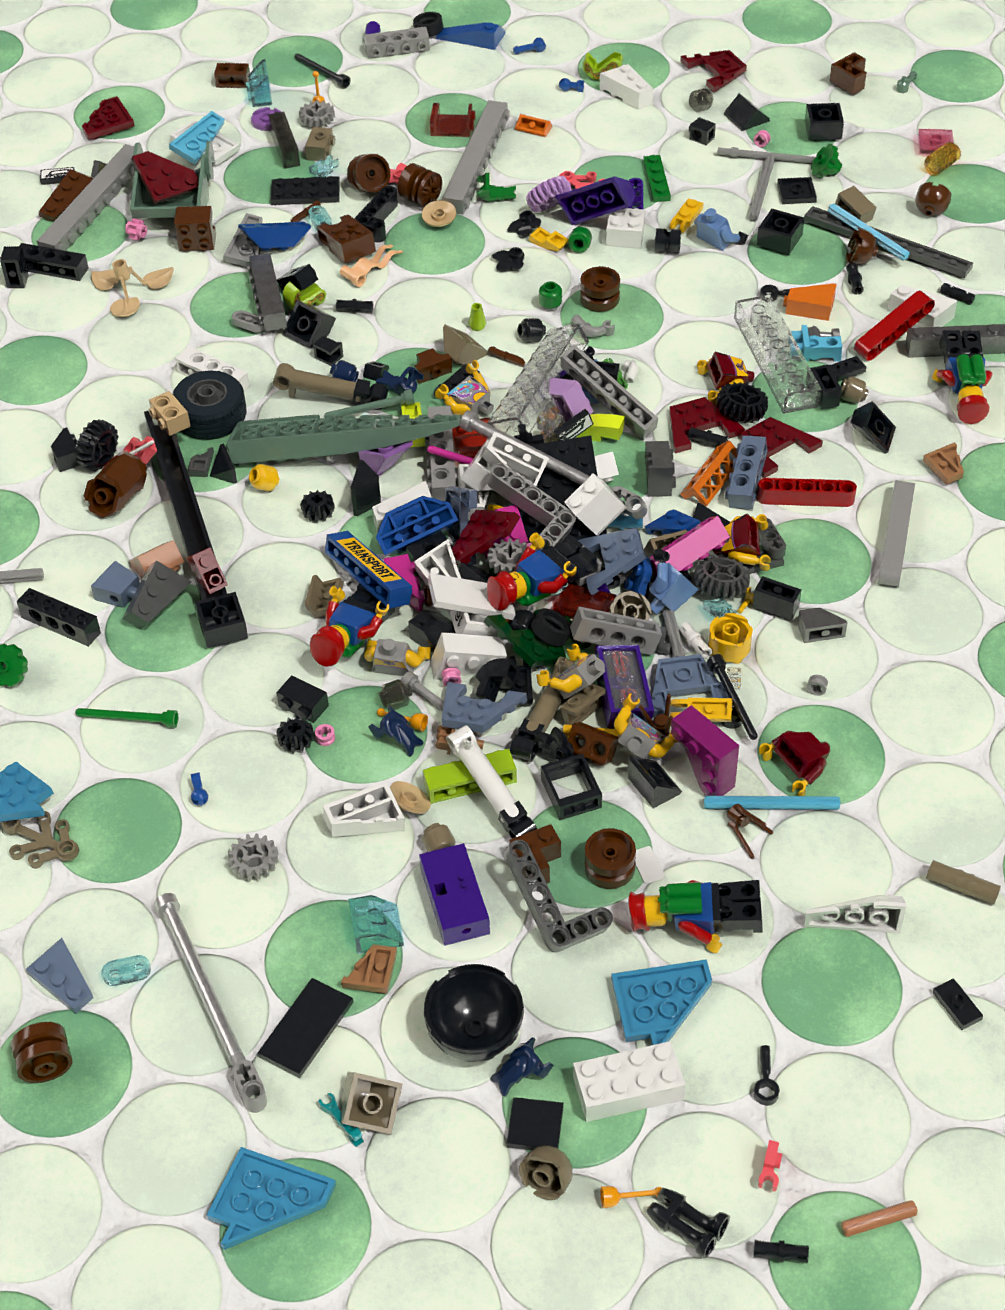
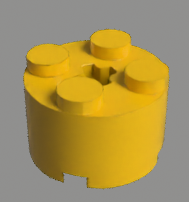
[708,613,753,664]

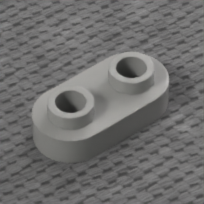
[232,311,265,333]

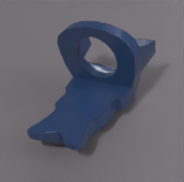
[376,366,424,395]
[368,706,423,757]
[491,1037,554,1096]

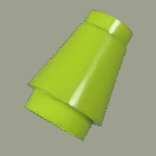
[468,303,487,331]

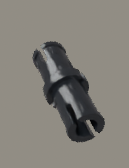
[846,263,864,295]
[336,299,373,313]
[688,427,729,446]
[753,1240,809,1263]

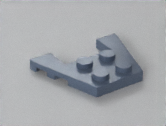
[445,486,477,565]
[578,528,646,595]
[652,654,733,717]
[442,682,527,733]

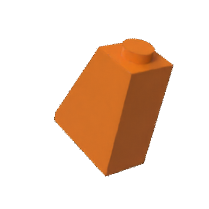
[783,283,837,321]

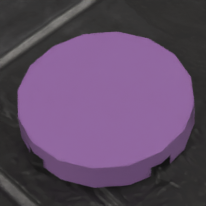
[251,107,284,131]

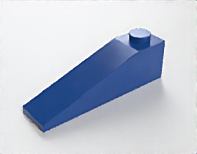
[436,22,506,50]

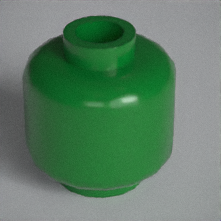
[568,226,592,253]
[539,281,562,309]

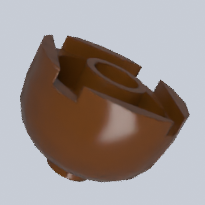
[915,182,952,216]
[846,228,878,265]

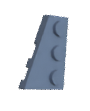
[26,938,94,1014]

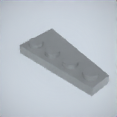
[223,213,263,267]

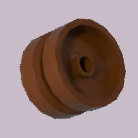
[347,154,391,193]
[580,266,620,312]
[584,828,636,889]
[11,1022,73,1083]

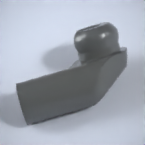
[656,626,671,654]

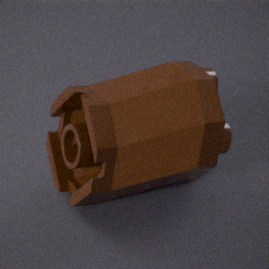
[84,453,147,518]

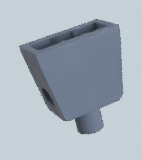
[91,561,140,608]

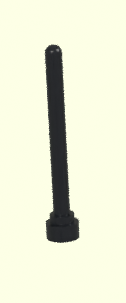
[295,53,351,88]
[707,654,758,740]

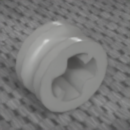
[807,674,828,696]

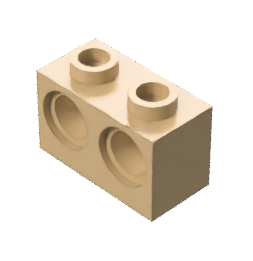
[148,391,190,435]

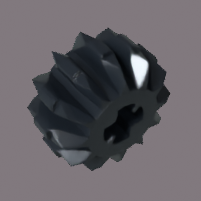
[300,489,335,523]
[276,716,314,754]

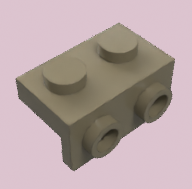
[305,575,344,618]
[560,683,605,725]

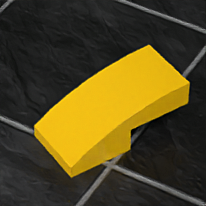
[529,227,568,251]

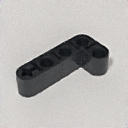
[355,186,398,243]

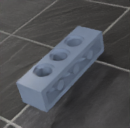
[725,436,768,509]

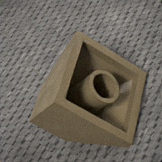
[443,324,489,365]
[341,1071,403,1134]

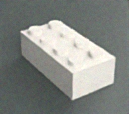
[573,1041,685,1122]

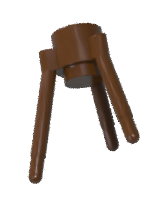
[639,694,673,736]
[727,804,773,859]

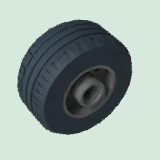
[172,370,247,440]

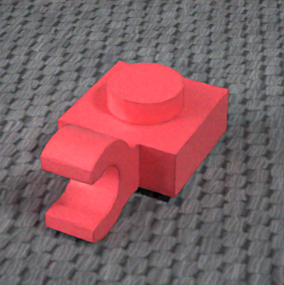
[758,1140,783,1192]

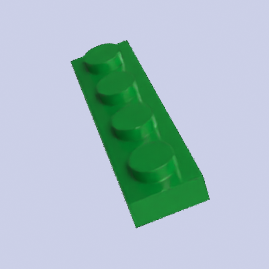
[643,155,671,202]

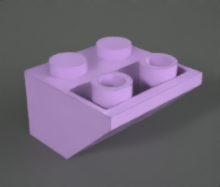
[549,378,593,422]

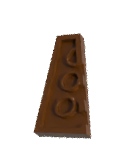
[39,169,94,222]

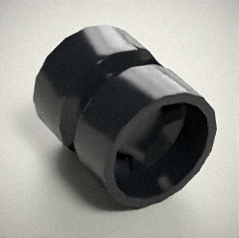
[655,228,681,253]

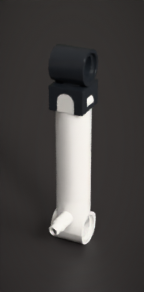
[446,725,537,839]

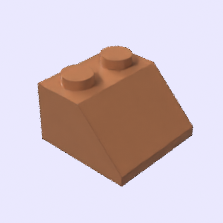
[128,540,184,578]

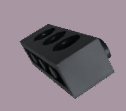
[19,243,89,281]
[16,588,101,647]

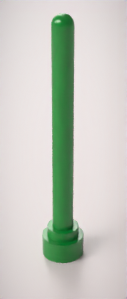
[75,708,179,728]

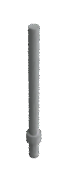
[717,147,816,163]

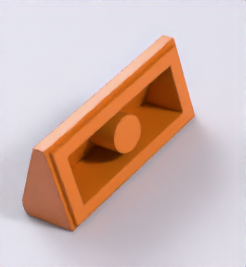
[515,114,552,137]

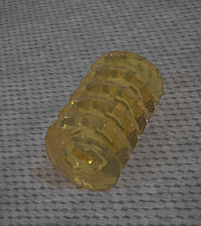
[924,142,961,176]

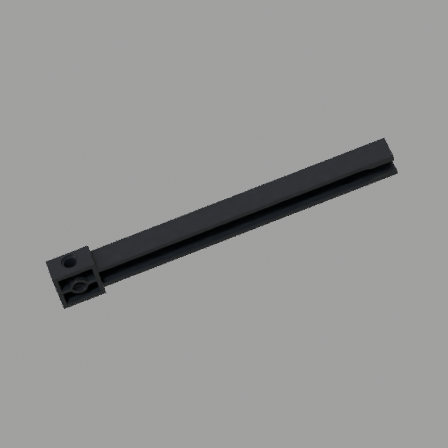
[144,410,248,648]

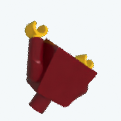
[759,730,830,796]

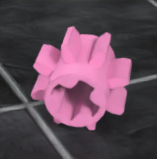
[125,218,147,241]

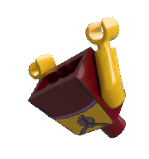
[697,352,755,405]
[712,513,771,571]

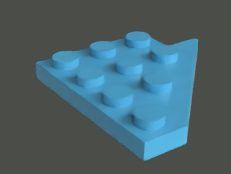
[0,762,54,822]
[611,959,712,1045]
[207,1147,336,1250]

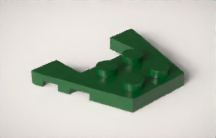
[484,610,566,667]

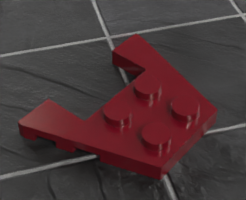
[680,50,747,92]
[669,397,745,454]
[740,417,823,478]

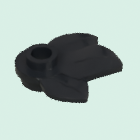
[507,210,541,237]
[491,247,525,272]
[534,727,574,761]

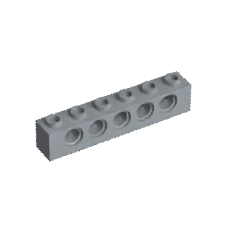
[560,344,658,440]
[425,406,456,501]

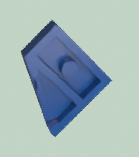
[644,509,700,535]
[624,557,652,595]

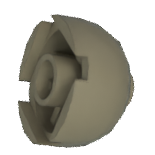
[608,591,651,621]
[519,1145,572,1200]

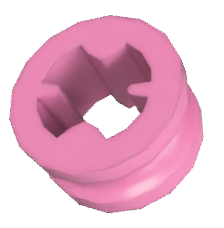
[754,130,771,147]
[441,668,462,686]
[315,724,335,746]

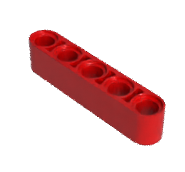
[854,290,935,361]
[757,478,857,507]

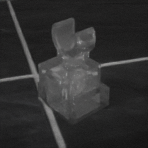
[537,408,563,442]

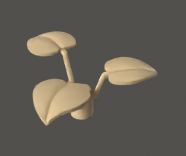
[92,259,174,317]

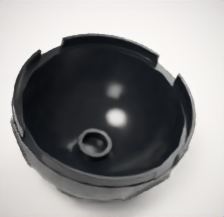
[424,964,524,1062]

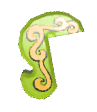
[583,52,623,81]
[283,282,326,310]

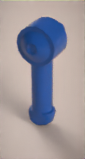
[513,38,546,54]

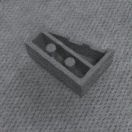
[645,441,676,497]
[122,560,192,629]

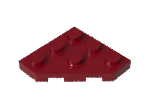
[82,96,135,140]
[131,151,199,204]
[452,510,520,565]

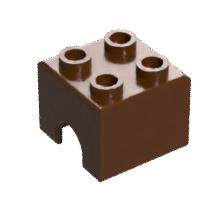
[174,206,216,251]

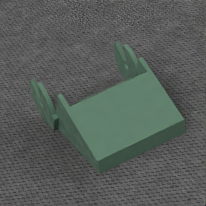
[130,141,215,218]

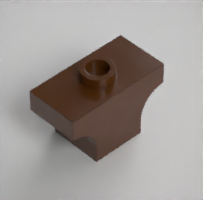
[415,348,452,384]

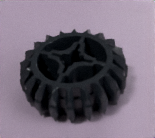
[717,382,768,423]
[75,419,119,472]

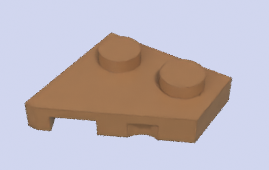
[923,442,964,485]
[341,944,397,994]

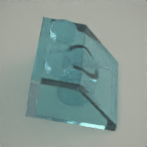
[246,59,272,107]
[348,895,404,954]

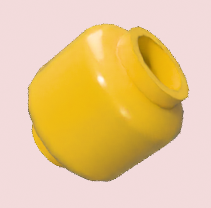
[249,464,280,491]

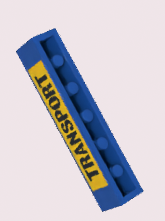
[325,531,412,608]

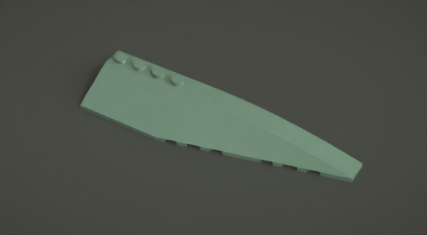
[227,415,461,465]

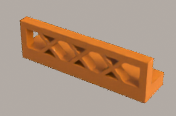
[680,440,738,506]

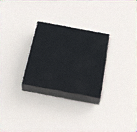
[777,177,817,205]
[507,1097,564,1150]

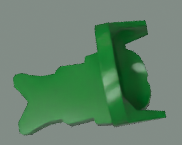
[477,173,516,201]

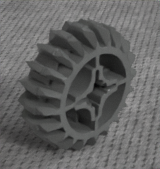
[694,556,750,601]

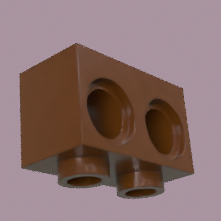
[214,63,251,88]
[567,722,618,766]

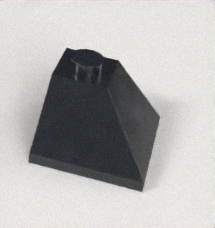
[850,401,896,454]
[408,610,456,654]

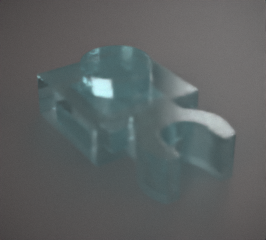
[309,155,339,177]
[703,599,736,618]

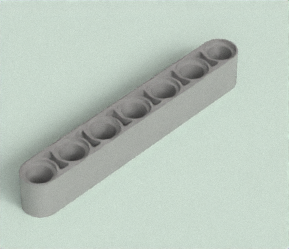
[878,480,915,587]

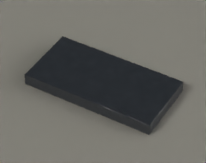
[258,978,354,1078]

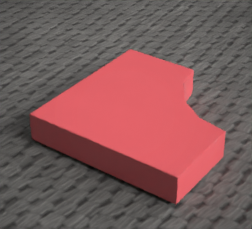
[123,436,157,464]

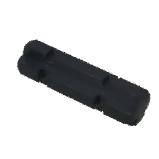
[940,283,975,304]

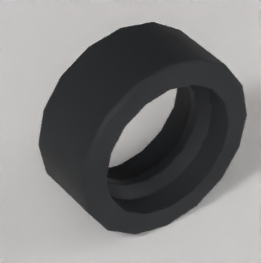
[413,12,444,37]
[531,608,572,647]

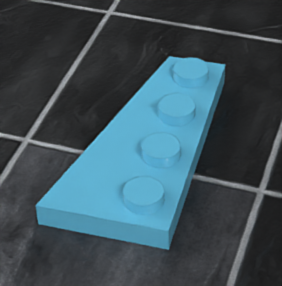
[169,111,225,165]

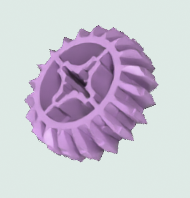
[526,176,572,212]

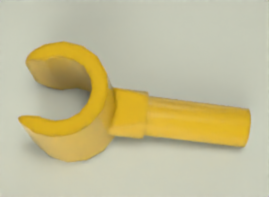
[737,587,754,614]

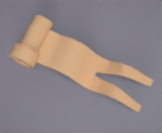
[340,244,403,287]

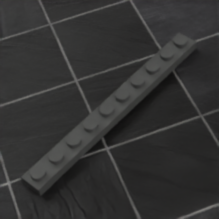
[804,206,973,278]

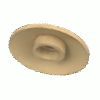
[422,200,456,227]
[389,781,431,814]

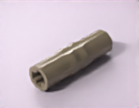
[926,860,1001,905]

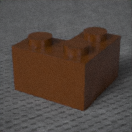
[830,52,867,95]
[509,824,561,884]

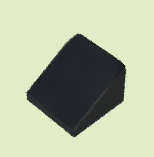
[363,361,389,381]

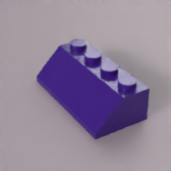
[555,176,636,225]

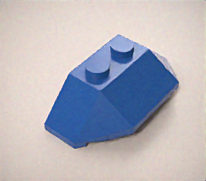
[238,221,311,251]
[376,496,458,556]

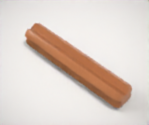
[841,1200,918,1237]

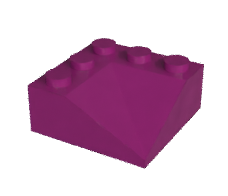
[671,705,740,796]

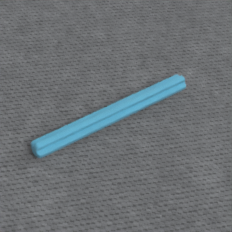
[828,203,910,261]
[704,796,840,810]

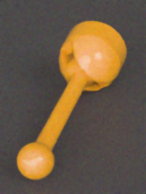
[312,71,325,103]
[377,708,428,732]
[600,1186,662,1208]

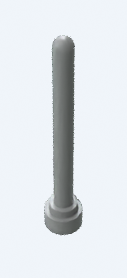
[400,671,482,737]

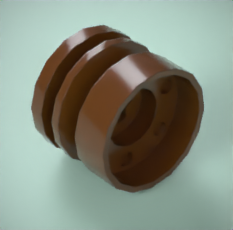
[397,163,443,207]

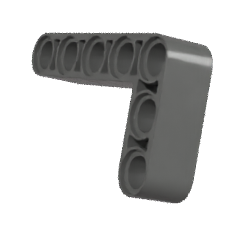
[506,840,613,952]

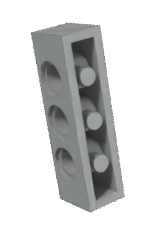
[364,27,430,59]
[570,607,662,655]

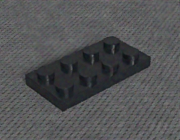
[271,176,340,205]

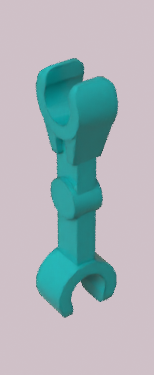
[318,1093,364,1147]

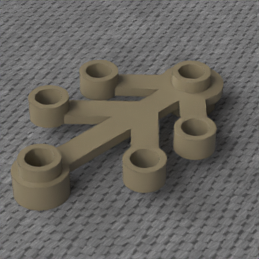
[1,811,79,869]

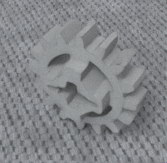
[299,100,335,127]
[488,538,527,573]
[228,833,279,881]

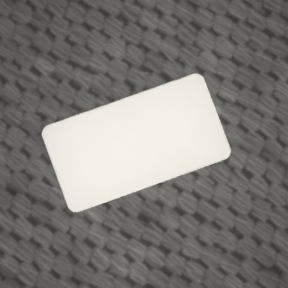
[635,846,666,884]

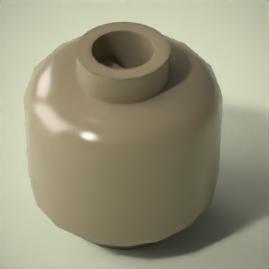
[840,376,869,404]
[422,823,456,852]

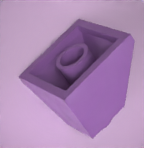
[358,441,413,476]

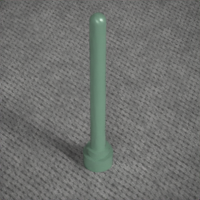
[324,389,415,418]

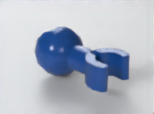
[559,78,584,92]
[191,772,208,806]

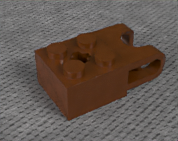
[316,214,376,264]

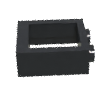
[541,754,602,820]

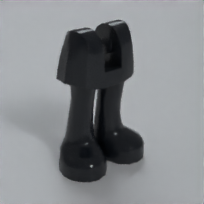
[646,1187,730,1259]

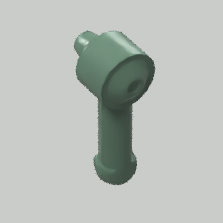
[896,71,917,93]

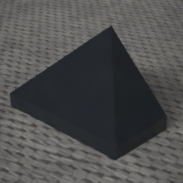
[210,444,237,484]

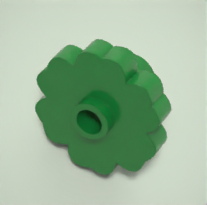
[811,143,842,178]
[0,643,28,687]

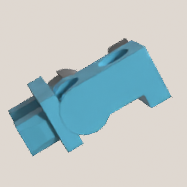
[791,325,842,362]

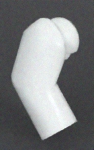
[623,360,638,383]

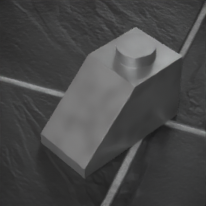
[797,608,847,643]

